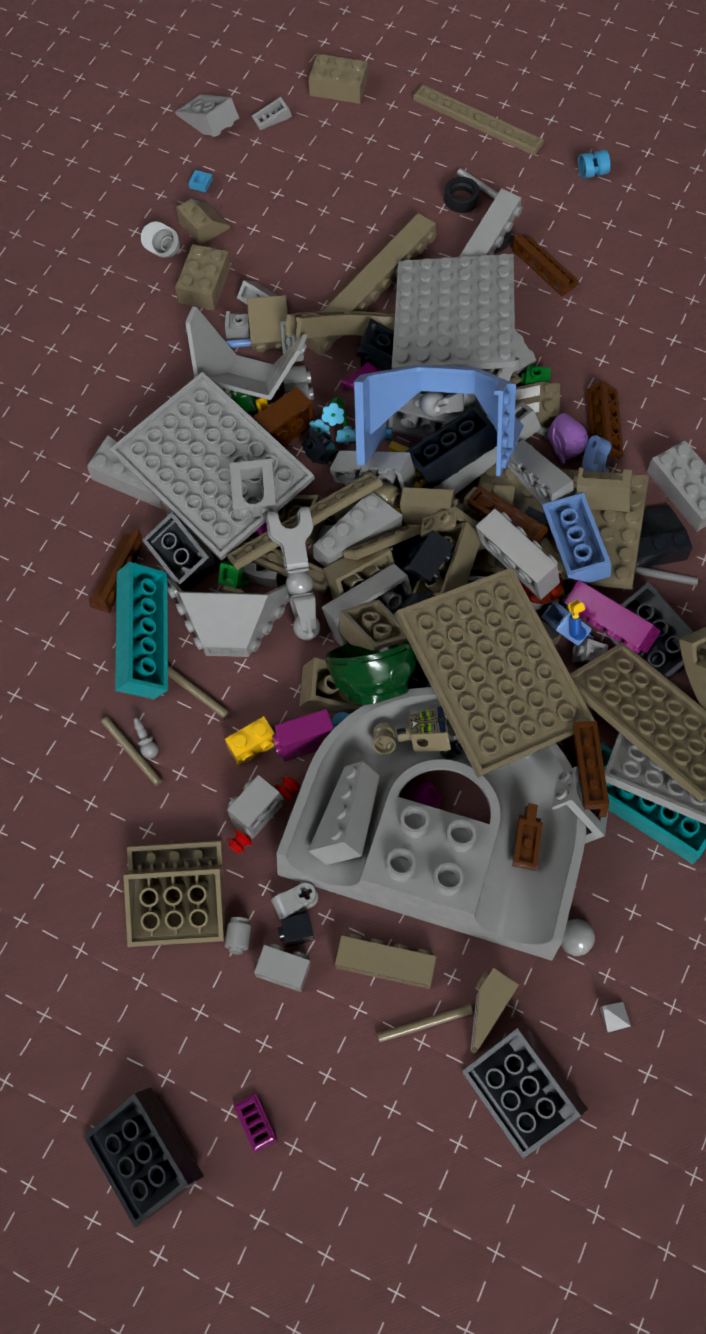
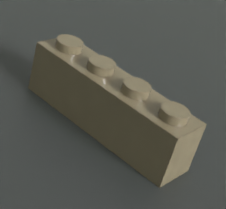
[335,934,436,989]

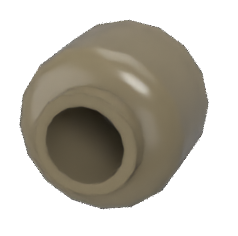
[372,482,401,509]

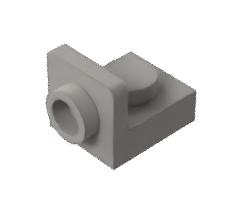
[572,639,608,663]

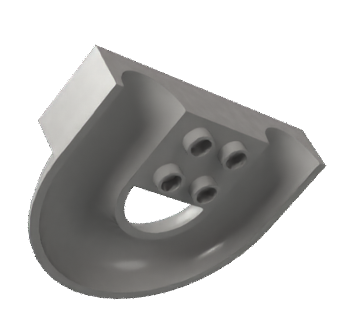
[276,687,586,961]

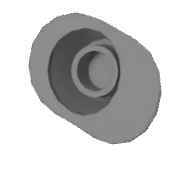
[141,221,181,258]

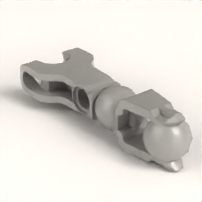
[415,357,521,417]
[266,506,320,640]

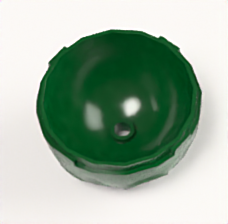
[325,640,416,705]

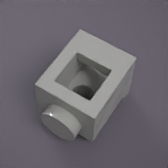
[225,311,250,339]

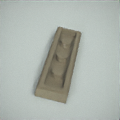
[343,524,422,560]

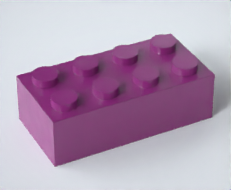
[565,580,661,654]

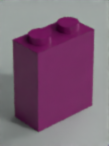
[272,709,334,762]

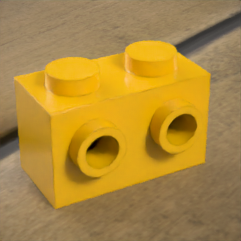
[225,716,275,766]

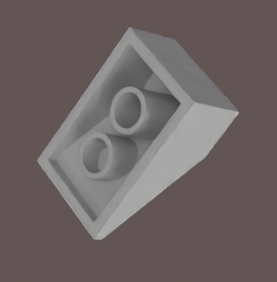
[175,94,239,137]

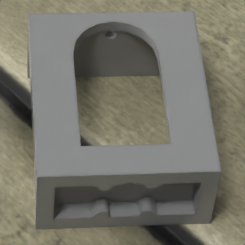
[229,459,278,520]
[552,766,608,843]

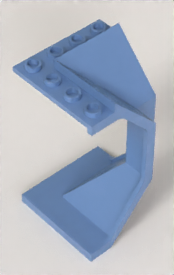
[354,364,524,476]

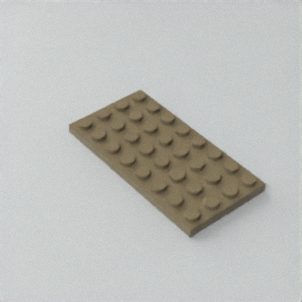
[570,642,706,802]

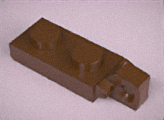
[512,803,543,871]

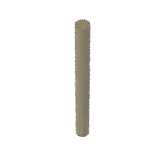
[168,665,230,719]
[101,717,163,786]
[377,1004,473,1043]

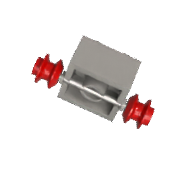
[227,775,300,854]

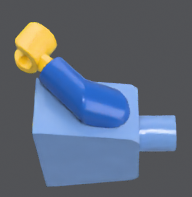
[541,584,594,646]

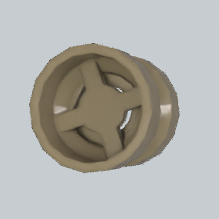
[373,723,396,754]

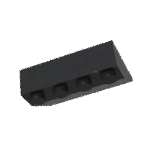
[636,505,693,568]
[603,581,694,680]
[462,1023,588,1159]
[83,1087,204,1228]

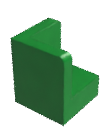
[218,560,249,589]

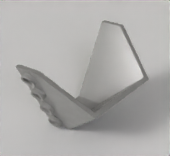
[186,306,308,400]
[167,578,292,657]

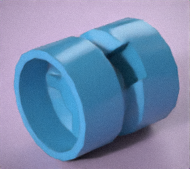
[578,149,611,179]

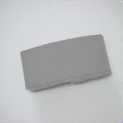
[242,562,279,588]

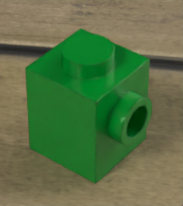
[521,365,551,385]

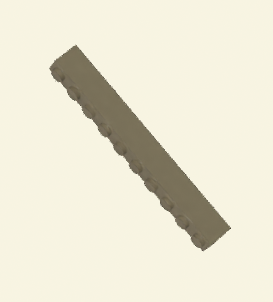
[305,213,436,356]

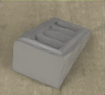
[251,97,292,130]

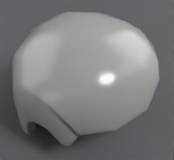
[561,919,595,956]

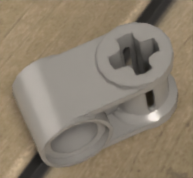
[271,883,319,920]

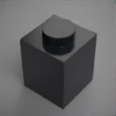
[278,913,315,947]

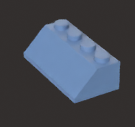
[542,493,611,583]

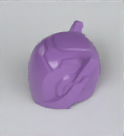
[547,413,588,465]

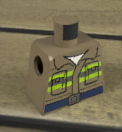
[397,706,451,752]

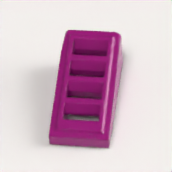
[234,1093,278,1153]

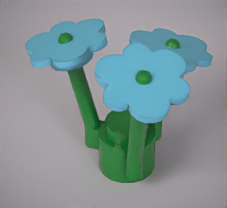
[309,397,356,445]

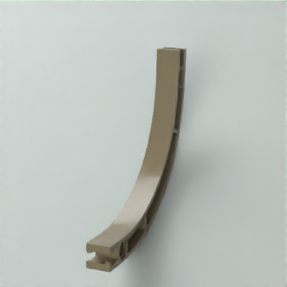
[285,311,395,339]

